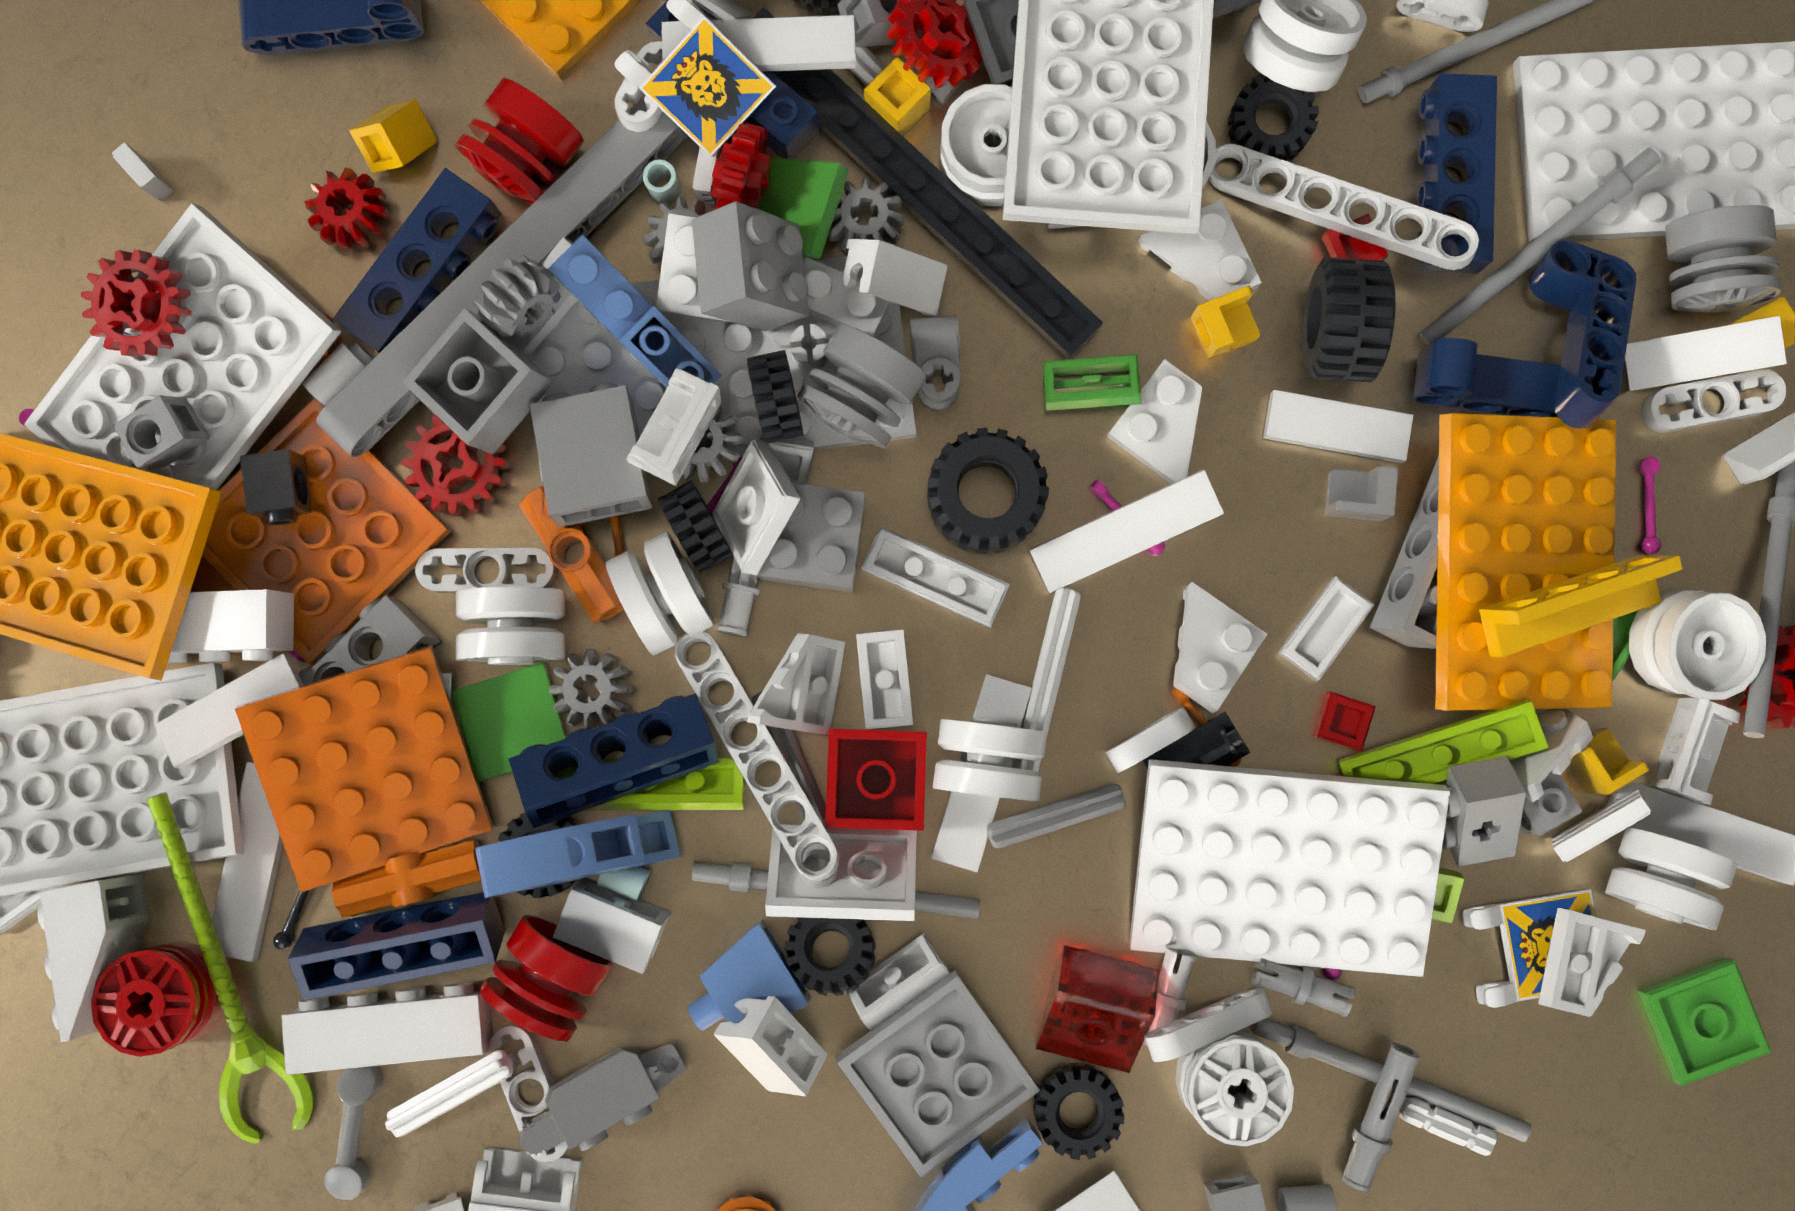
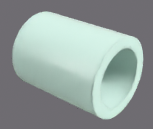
[643,160,681,205]
[597,866,651,902]

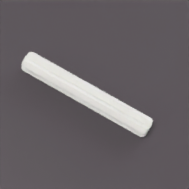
[1013,588,1081,772]

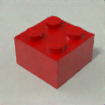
[825,729,927,831]

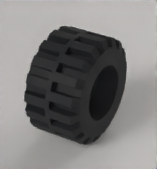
[1302,257,1396,382]
[927,427,1049,554]

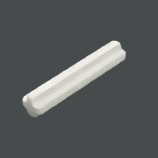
[385,1050,514,1137]

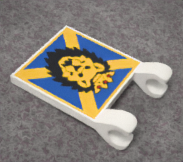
[614,0,776,157]
[1462,889,1596,1008]

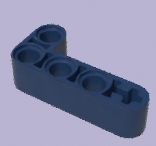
[238,0,424,54]
[1529,240,1637,429]
[1413,338,1599,419]

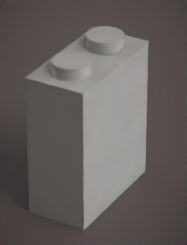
[530,383,653,528]

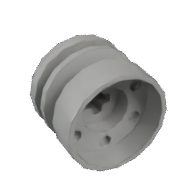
[1665,205,1781,313]
[797,324,926,448]

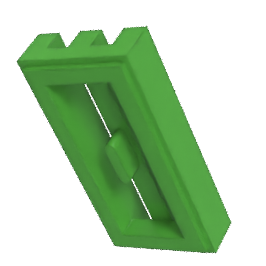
[1043,354,1141,411]

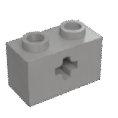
[1442,756,1526,867]

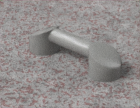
[324,1066,383,1200]

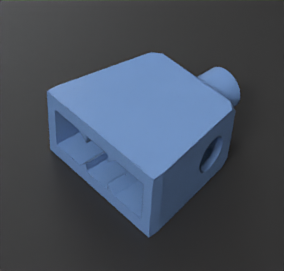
[687,919,811,1031]

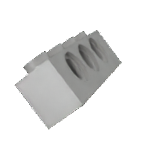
[1370,456,1439,649]
[299,595,440,685]

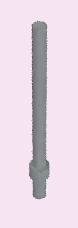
[1419,147,1661,345]
[1743,464,1795,738]
[692,861,980,919]
[1251,1018,1531,1142]

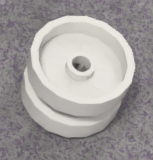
[1242,0,1367,92]
[940,84,1012,206]
[605,531,715,656]
[456,587,565,665]
[1629,589,1766,700]
[933,718,1047,801]
[1605,828,1738,931]

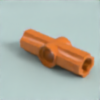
[518,486,624,624]
[331,839,481,918]

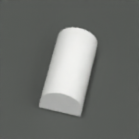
[846,933,951,1031]

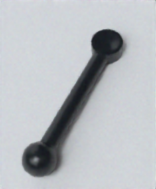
[273,890,310,950]

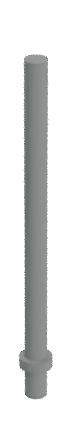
[1358,0,1597,104]

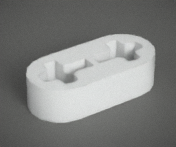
[1396,0,1489,32]
[614,41,663,132]
[1105,706,1196,773]

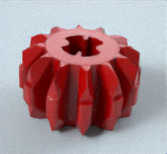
[304,167,390,251]

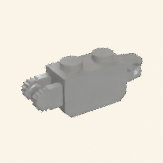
[518,1043,686,1156]

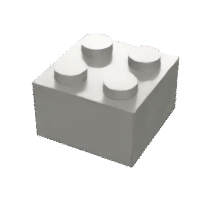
[692,201,809,331]
[402,308,555,454]
[756,483,866,593]

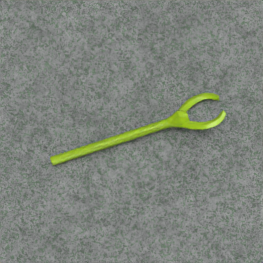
[146,792,313,1144]

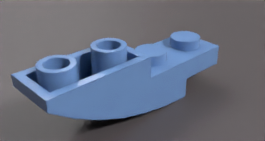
[548,235,722,389]
[475,810,680,898]
[914,1118,1043,1211]

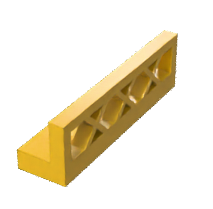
[1479,555,1682,657]

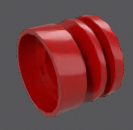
[454,78,584,205]
[480,914,613,1042]
[91,941,224,1057]

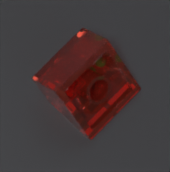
[1035,945,1159,1073]

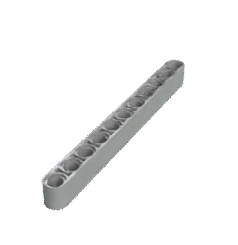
[316,95,688,458]

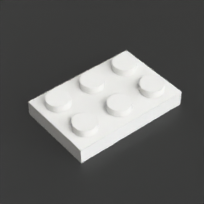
[765,824,917,921]

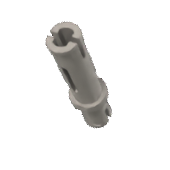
[1342,1043,1420,1192]

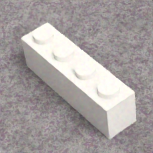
[167,589,294,664]
[281,982,493,1075]

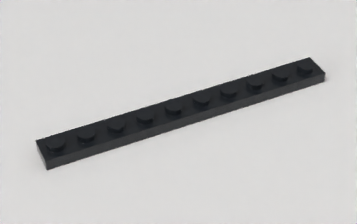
[752,7,1103,359]

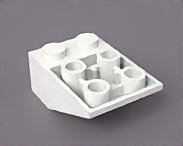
[37,874,149,1042]

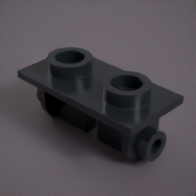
[1143,711,1251,769]

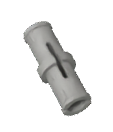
[1251,958,1355,1017]

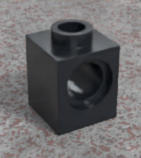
[240,449,312,525]

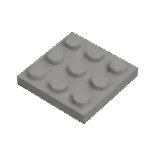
[835,970,1040,1178]

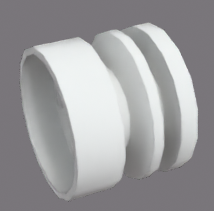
[1175,1029,1294,1147]

